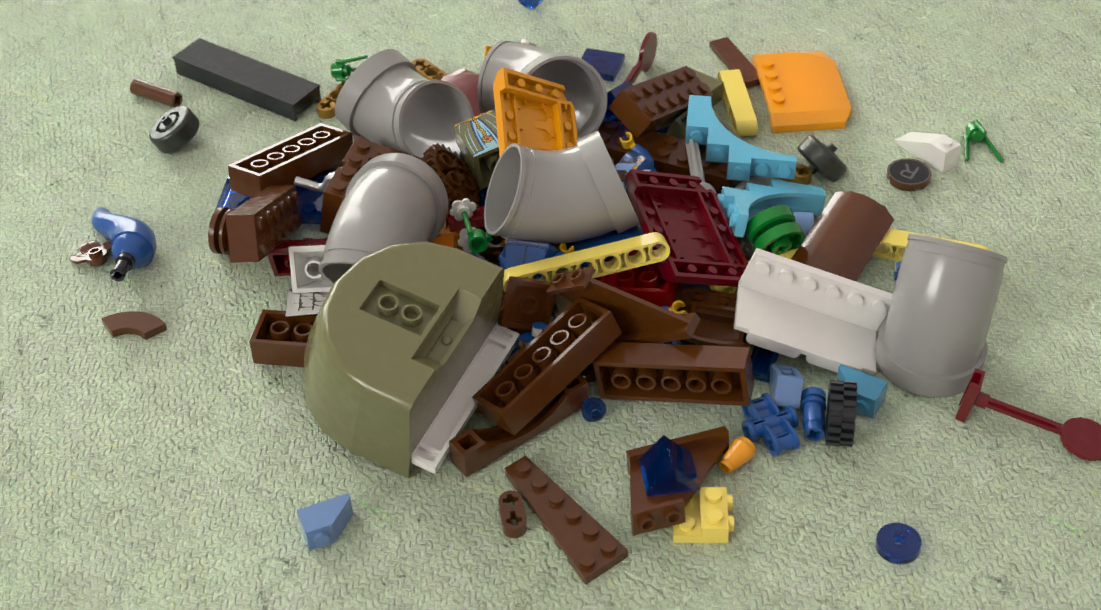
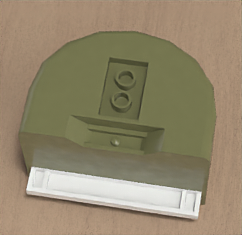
[304,241,520,478]

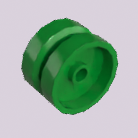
[745,205,805,255]

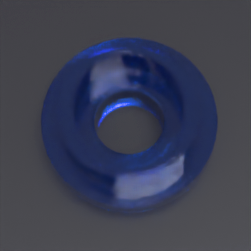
[581,397,606,422]

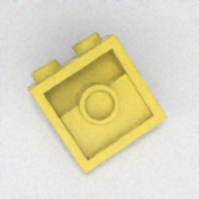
[673,487,734,543]

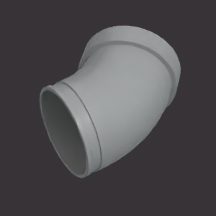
[477,40,607,139]
[335,49,474,158]
[484,130,640,244]
[319,153,448,284]
[875,234,1008,397]

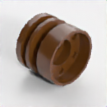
[208,207,234,256]

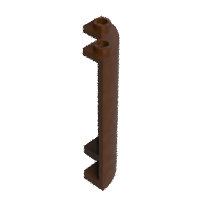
[791,191,894,281]

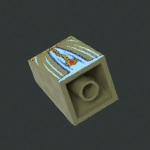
[453,110,500,190]

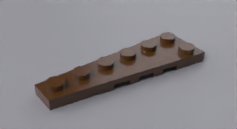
[505,455,628,585]

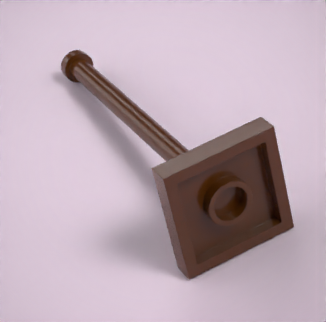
[478,251,556,331]

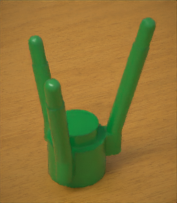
[331,55,368,82]
[963,120,1004,162]

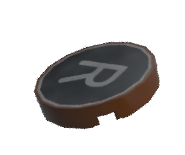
[886,158,932,191]

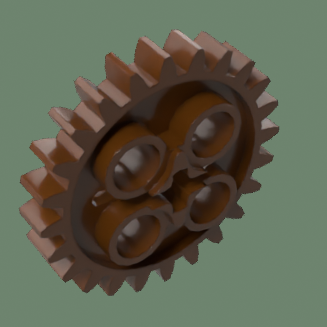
[422,143,482,204]

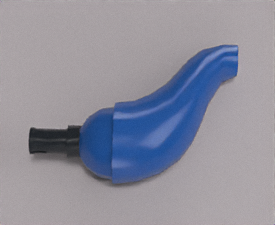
[91,207,157,281]

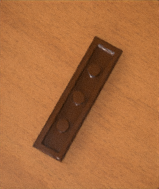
[710,37,760,88]

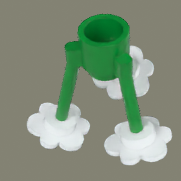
[450,198,493,254]

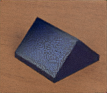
[639,435,701,497]

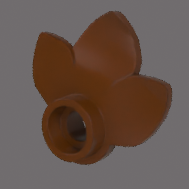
[69,241,111,267]

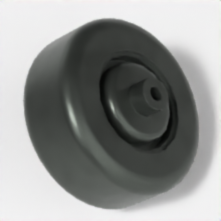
[149,106,200,154]
[797,134,847,182]

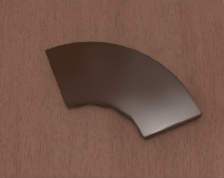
[101,311,167,340]

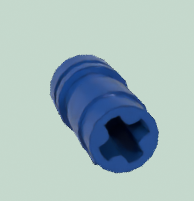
[800,387,826,441]

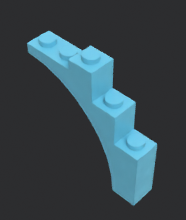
[685,95,797,181]
[717,179,826,237]

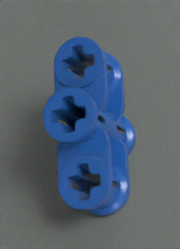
[741,393,800,457]

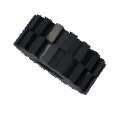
[825,380,857,447]

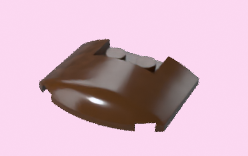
[671,285,755,348]

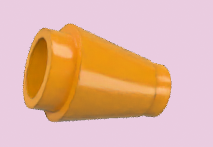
[718,436,756,474]

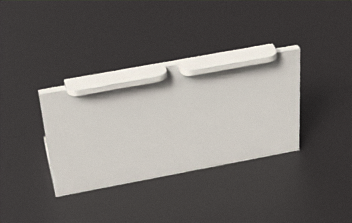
[734,248,893,375]

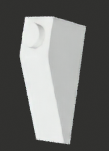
[895,132,961,174]

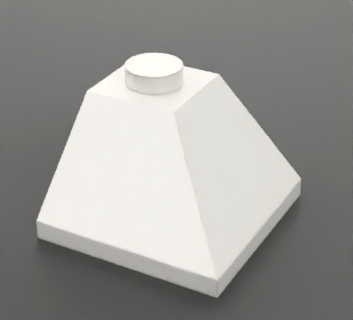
[288,245,334,293]

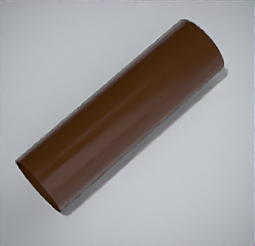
[130,79,182,108]

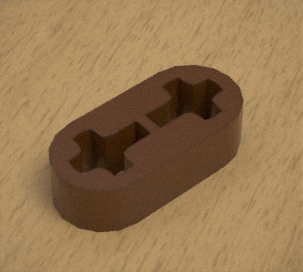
[498,491,527,538]

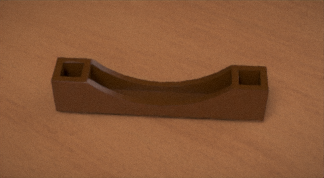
[449,375,589,477]

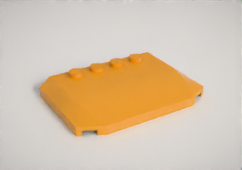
[752,51,852,133]
[493,67,578,156]

